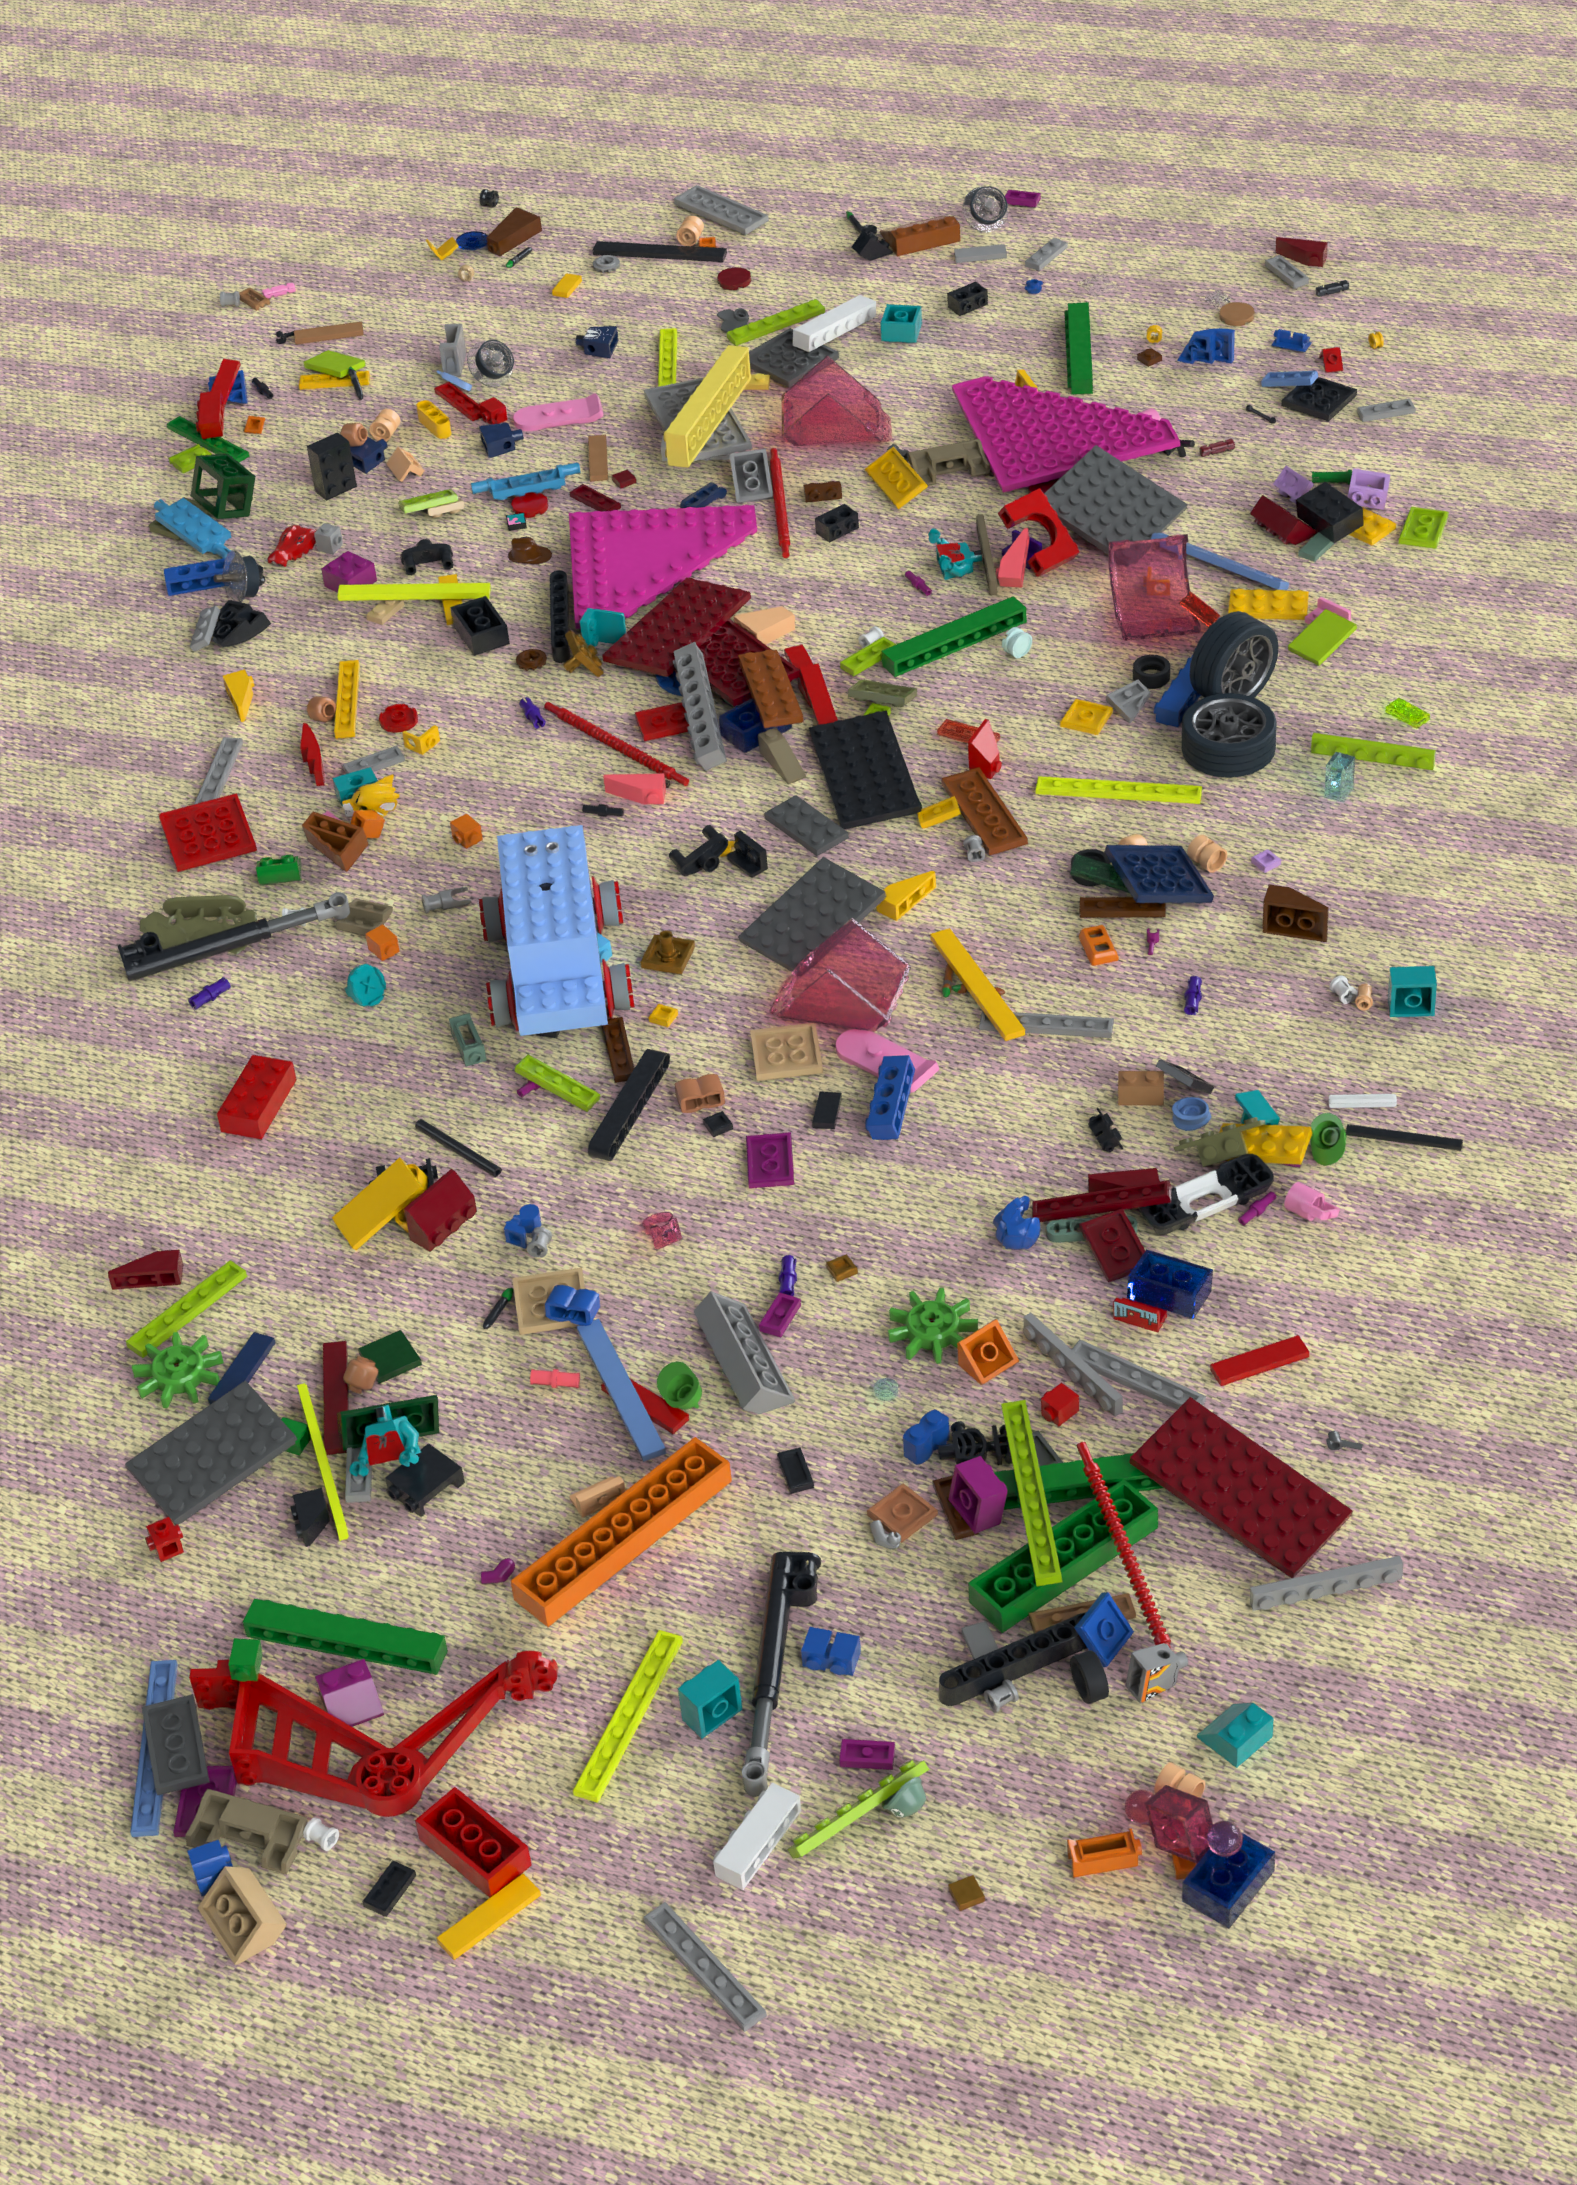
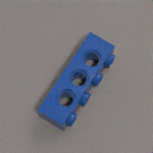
[164,556,238,596]
[865,1055,915,1140]

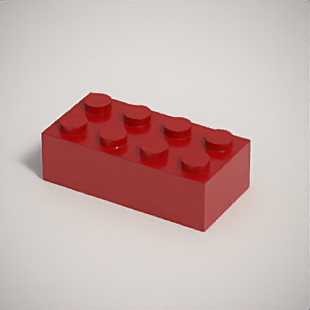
[217,1055,297,1140]
[415,1787,532,1898]

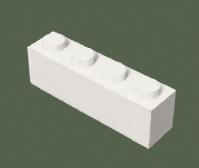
[713,1782,801,1890]

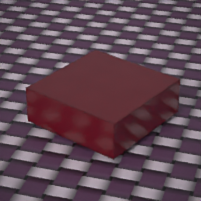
[612,469,637,489]

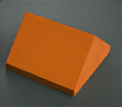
[957,1319,1019,1385]

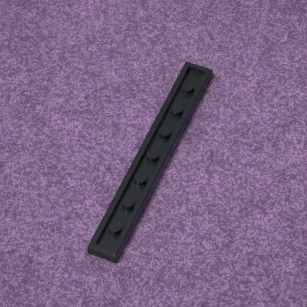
[593,241,727,262]

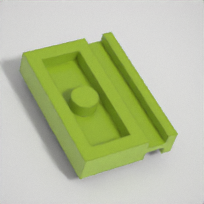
[168,444,212,473]

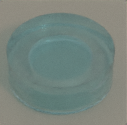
[874,1378,899,1401]

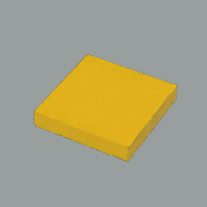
[1060,699,1113,735]

